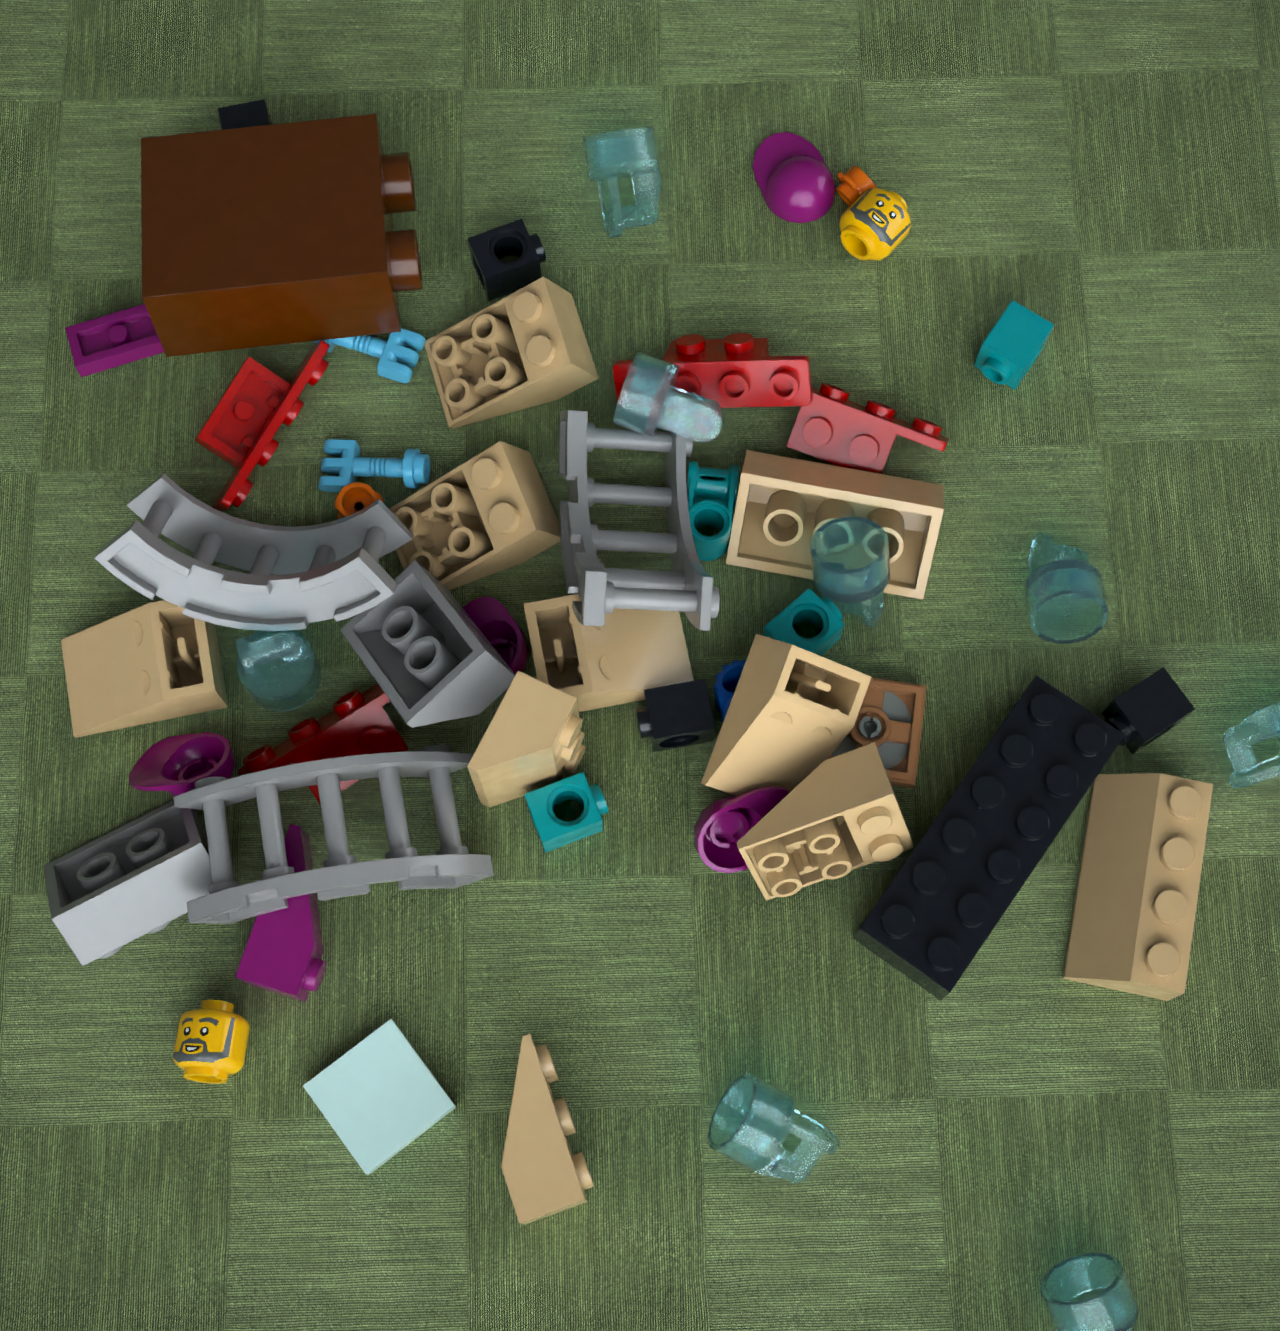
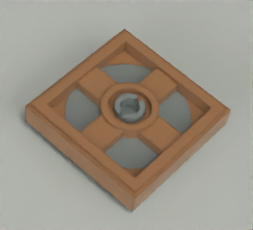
[828,678,927,789]

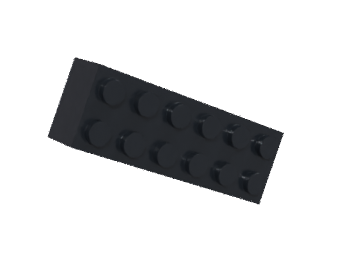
[853,675,1125,1000]

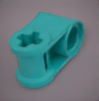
[687,461,739,561]

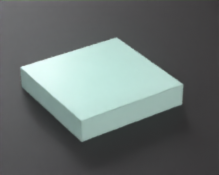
[303,1019,456,1175]

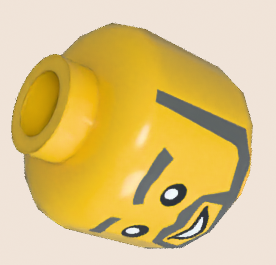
[839,188,911,260]
[173,1000,250,1084]

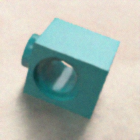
[974,300,1054,390]
[762,588,845,656]
[524,772,609,853]

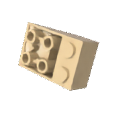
[424,277,599,429]
[390,441,561,590]
[523,594,694,712]
[61,600,228,738]
[701,634,872,796]
[736,742,915,901]
[501,1034,594,1224]

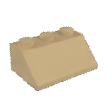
[467,671,586,807]

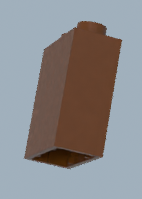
[141,114,423,357]

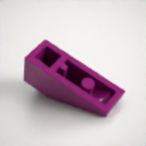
[235,823,326,1002]

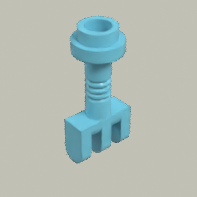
[312,328,426,383]
[318,439,431,493]

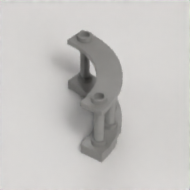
[558,410,720,631]
[94,473,413,631]
[173,744,494,924]

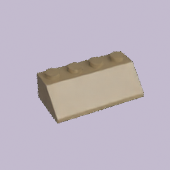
[726,450,944,600]
[1062,773,1213,1001]

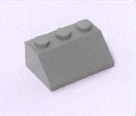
[340,560,515,728]
[43,800,213,966]

